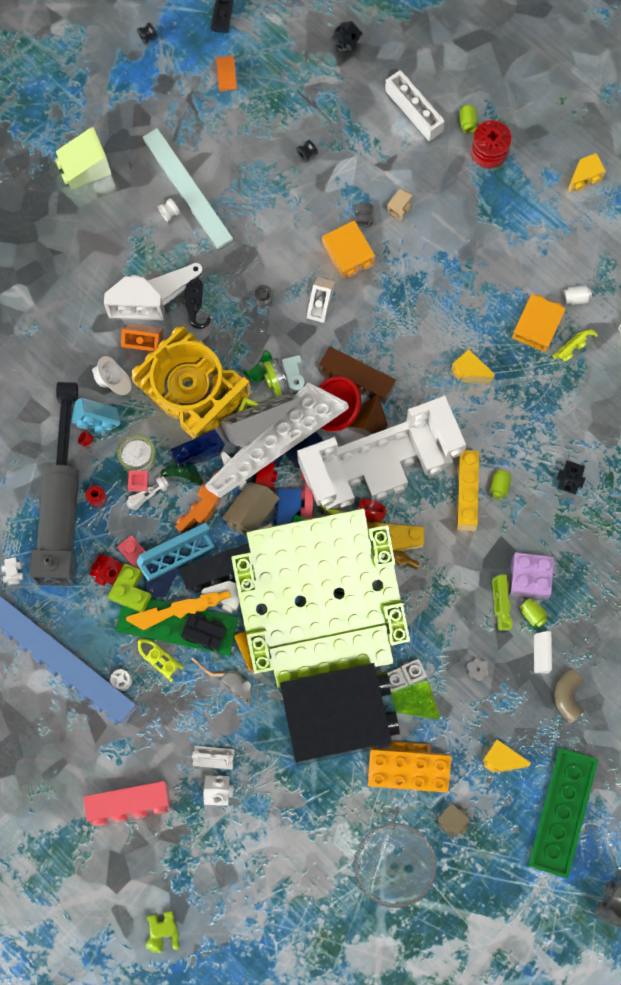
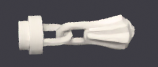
[127,476,170,510]

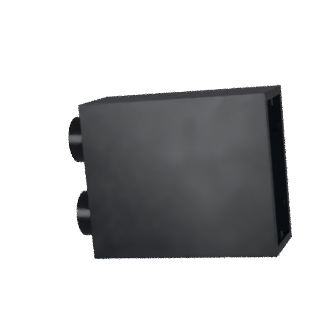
[280,663,400,766]

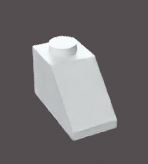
[306,277,336,323]

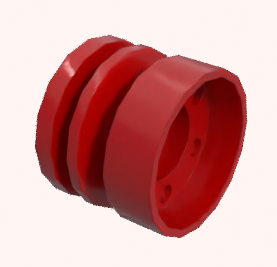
[471,120,512,169]

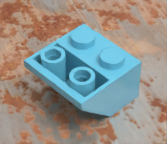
[71,397,120,434]

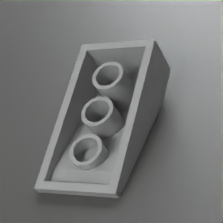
[220,393,301,447]

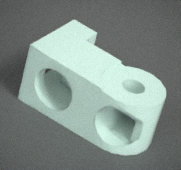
[282,355,305,394]

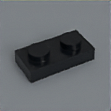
[211,0,234,33]

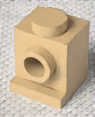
[387,189,413,222]

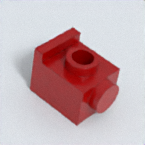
[255,462,278,492]

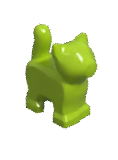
[146,911,180,953]

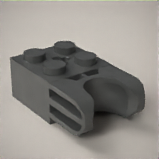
[594,879,621,930]

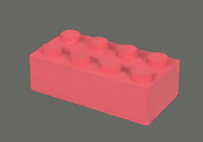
[83,781,172,827]

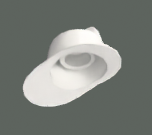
[92,356,132,395]

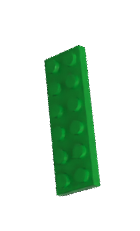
[115,599,239,656]
[528,748,599,879]

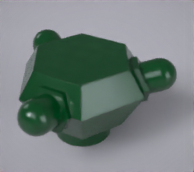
[161,456,203,485]

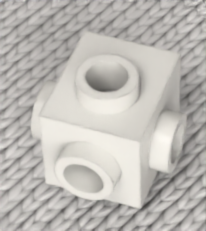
[204,776,234,805]

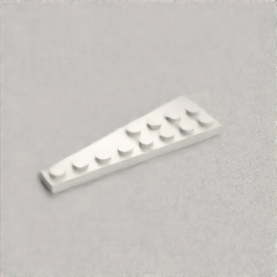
[205,382,349,498]

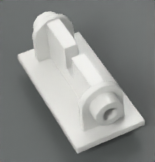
[192,746,235,770]

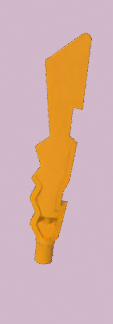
[126,590,231,630]

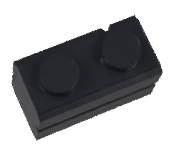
[181,614,227,653]

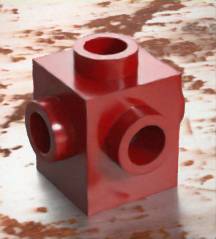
[89,554,123,587]

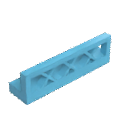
[137,523,214,581]

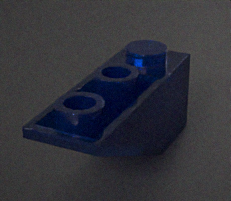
[168,429,225,467]

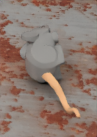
[191,658,252,706]

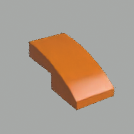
[216,56,237,91]

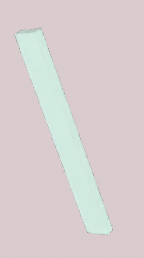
[142,128,233,250]

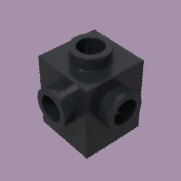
[331,21,363,51]
[556,460,586,495]

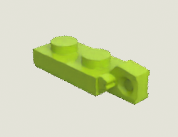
[492,575,513,631]

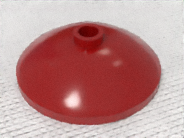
[318,376,361,432]

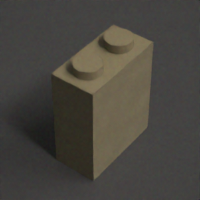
[222,482,280,535]

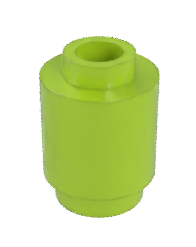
[459,105,479,133]
[489,470,512,500]
[520,598,549,627]

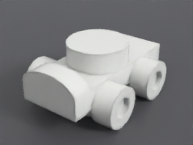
[1,557,24,586]

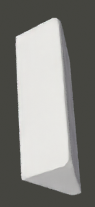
[534,631,552,674]

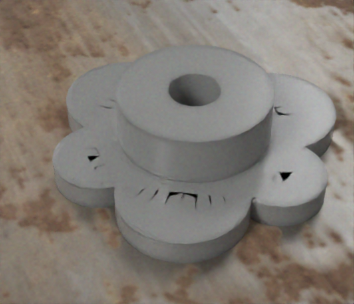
[467,658,489,681]

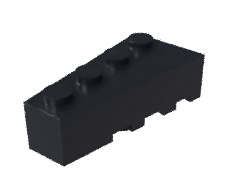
[180,543,250,593]

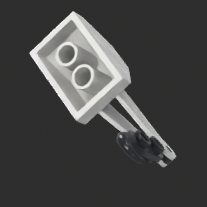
[104,263,211,329]

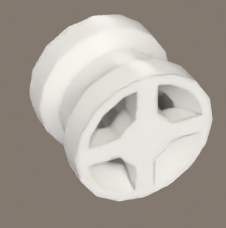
[158,198,180,222]
[110,669,132,691]

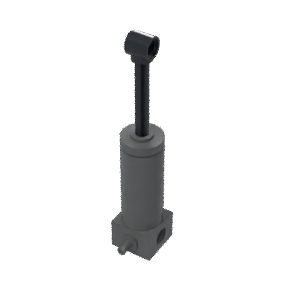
[29,382,79,586]

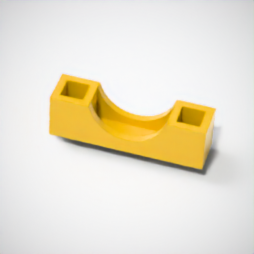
[456,450,479,531]

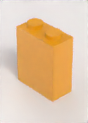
[322,220,375,279]
[512,294,566,353]

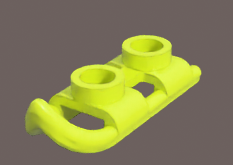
[553,329,598,362]
[138,639,184,682]

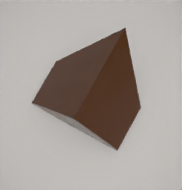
[347,395,388,436]

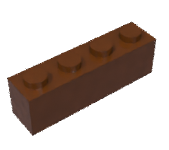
[319,346,396,404]

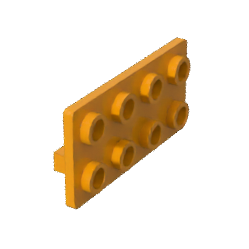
[368,741,451,792]

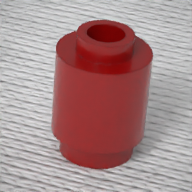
[86,485,107,509]

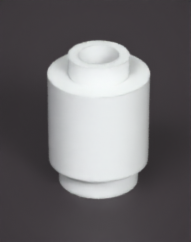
[563,285,592,306]

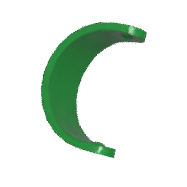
[243,350,273,383]

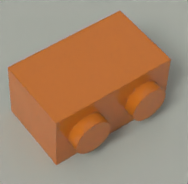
[121,323,164,352]

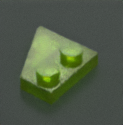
[391,682,440,720]

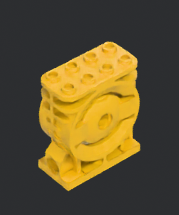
[132,326,251,446]

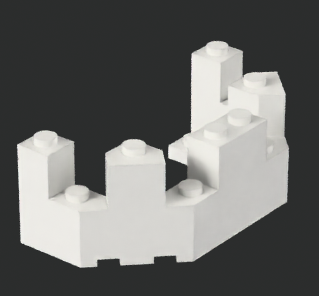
[297,396,466,510]

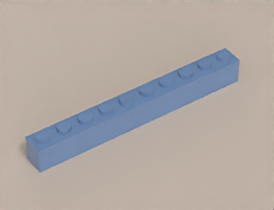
[0,596,138,725]

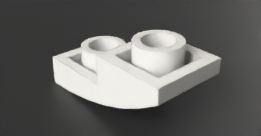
[387,659,427,694]

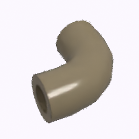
[554,668,584,724]

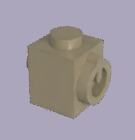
[437,803,470,838]

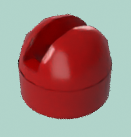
[78,431,94,448]

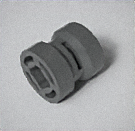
[355,203,374,228]
[254,285,273,309]

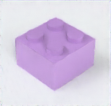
[509,552,554,600]

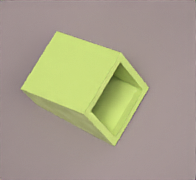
[55,127,111,190]

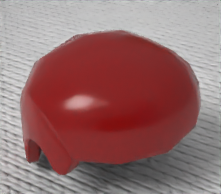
[358,499,387,523]

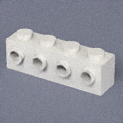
[385,70,445,142]

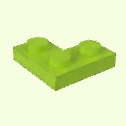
[107,564,152,613]

